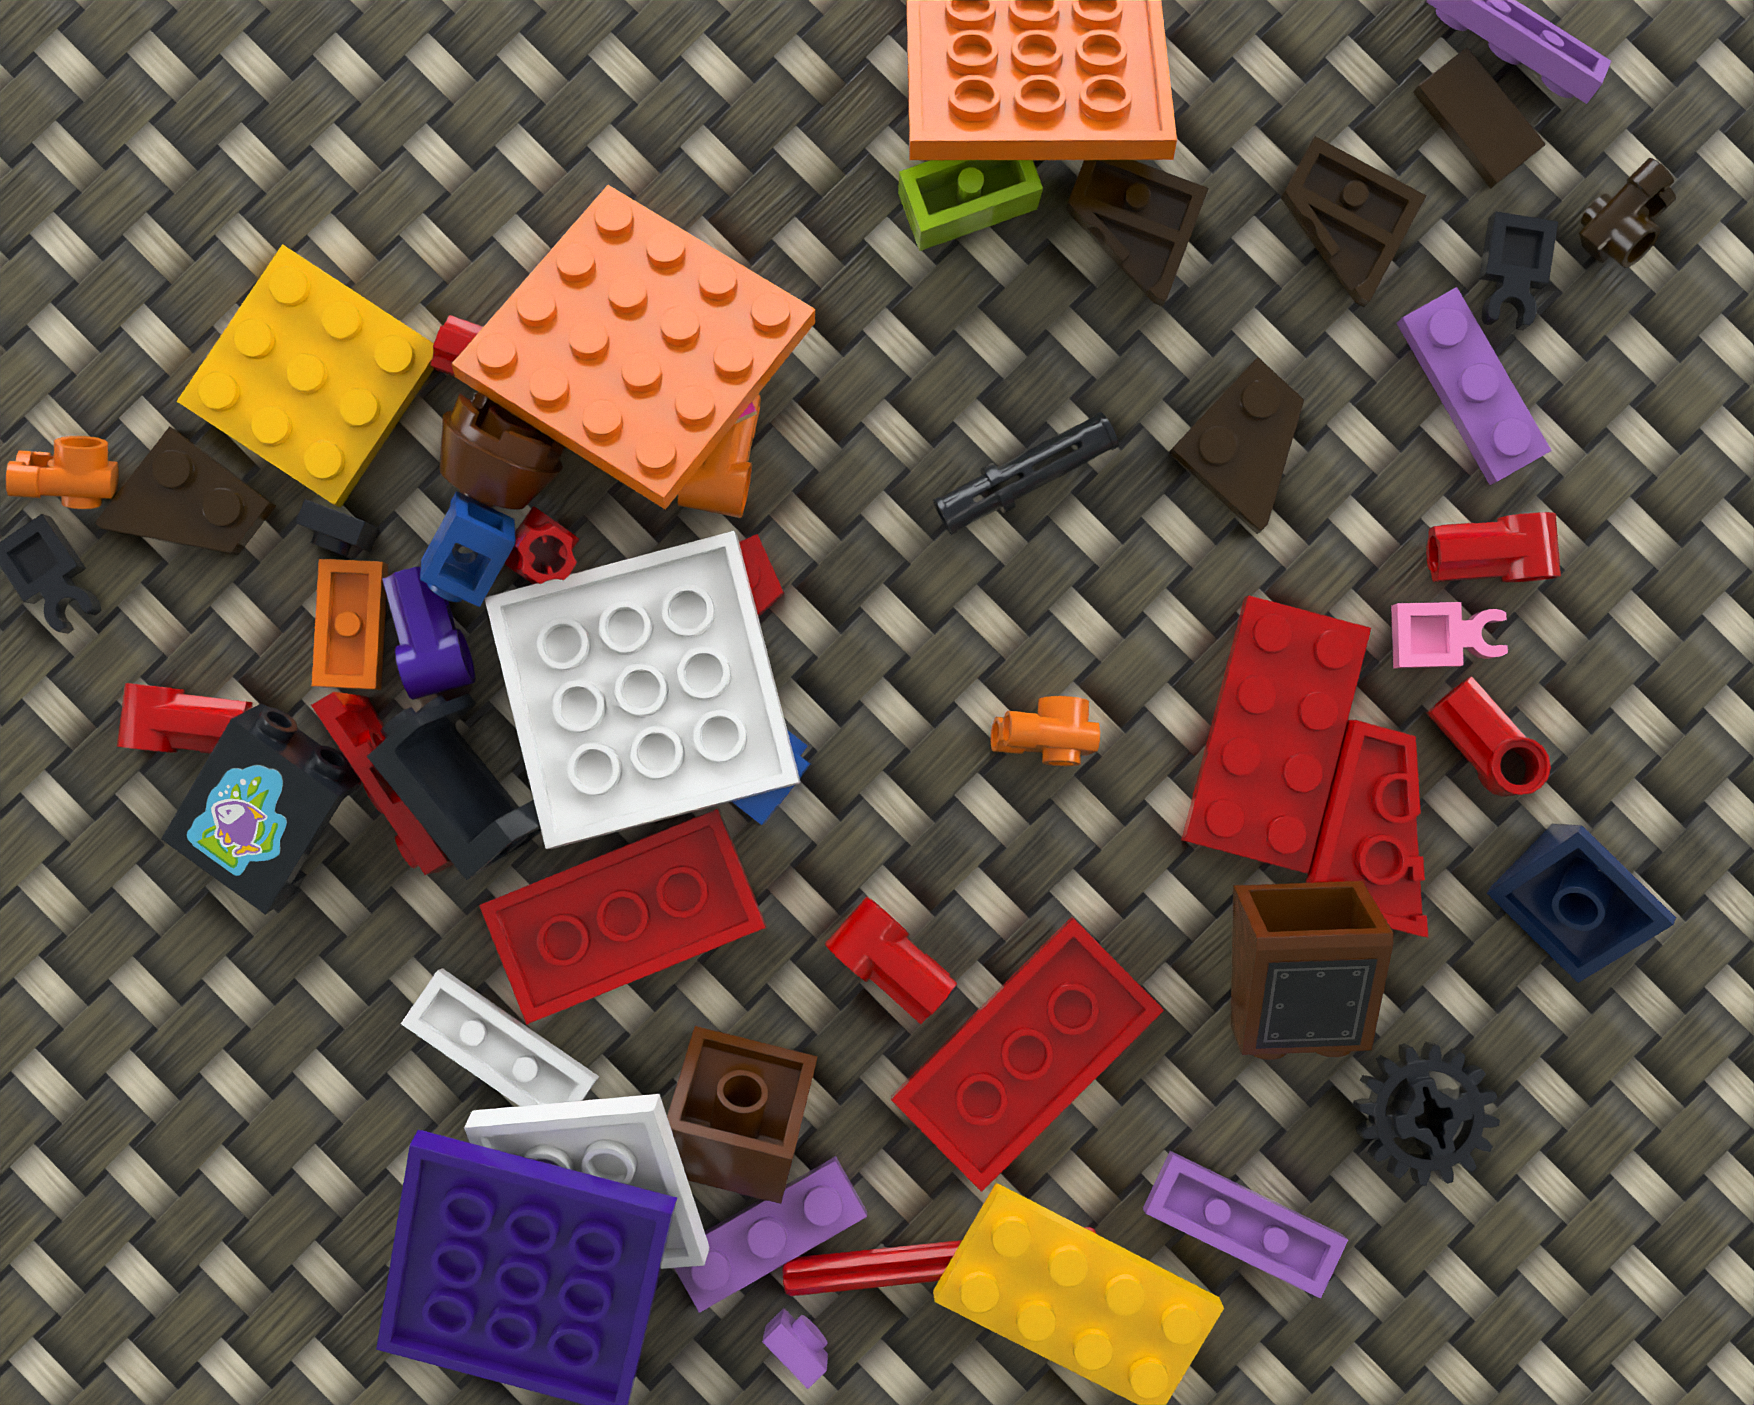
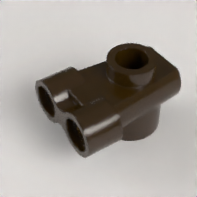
[1579,158,1676,268]

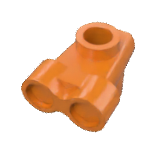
[6,436,119,509]
[990,696,1100,766]

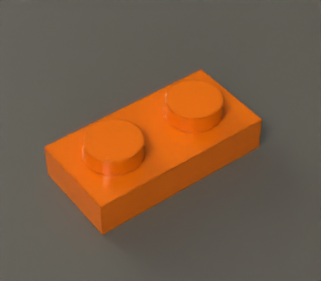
[311,559,388,690]

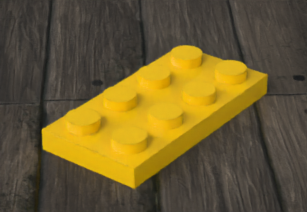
[933,1183,1224,1405]

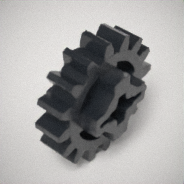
[1353,1041,1500,1186]

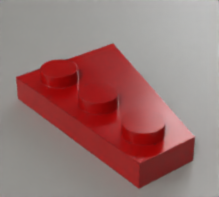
[311,692,453,875]
[1306,720,1428,938]

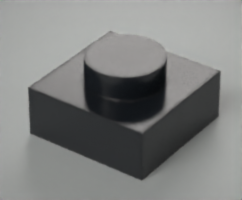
[295,499,379,556]

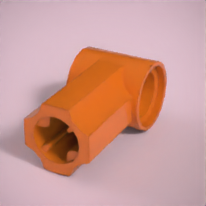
[678,394,761,518]

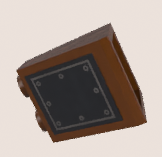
[1231,881,1394,1060]

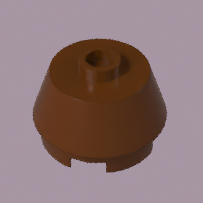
[439,392,565,510]

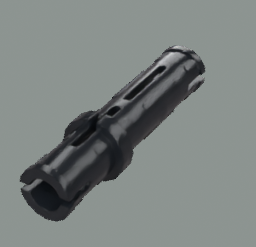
[933,411,1119,535]

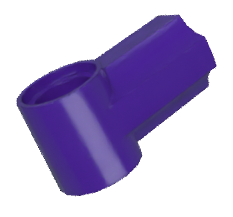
[382,567,476,700]

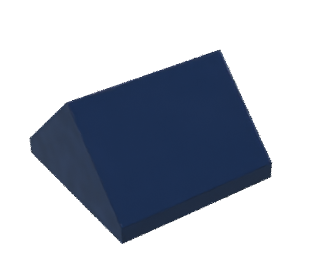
[1487,823,1676,983]

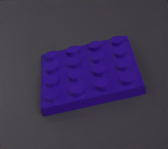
[376,1129,677,1405]

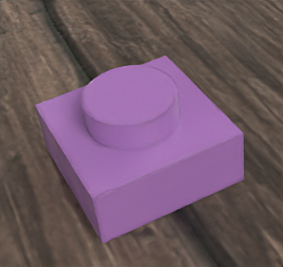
[762,1308,828,1389]

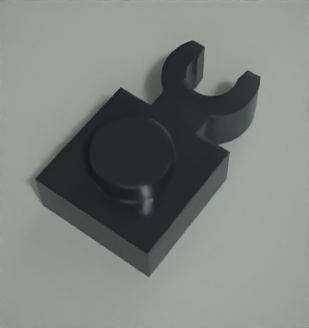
[1479,211,1558,331]
[0,514,101,634]

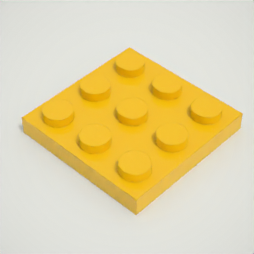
[177,244,434,508]

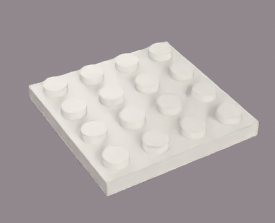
[485,531,801,849]

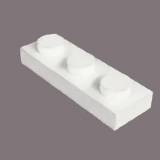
[401,968,599,1106]

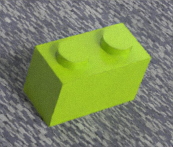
[898,160,1043,251]

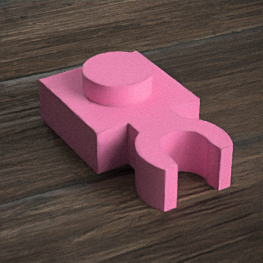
[1391,602,1508,669]

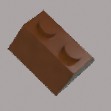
[667,1026,818,1204]

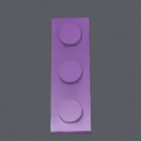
[1427,0,1611,104]
[1396,287,1552,485]
[1143,1151,1348,1299]
[674,1156,867,1313]

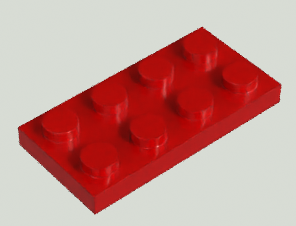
[1181,595,1371,874]
[479,808,766,1025]
[891,917,1164,1192]

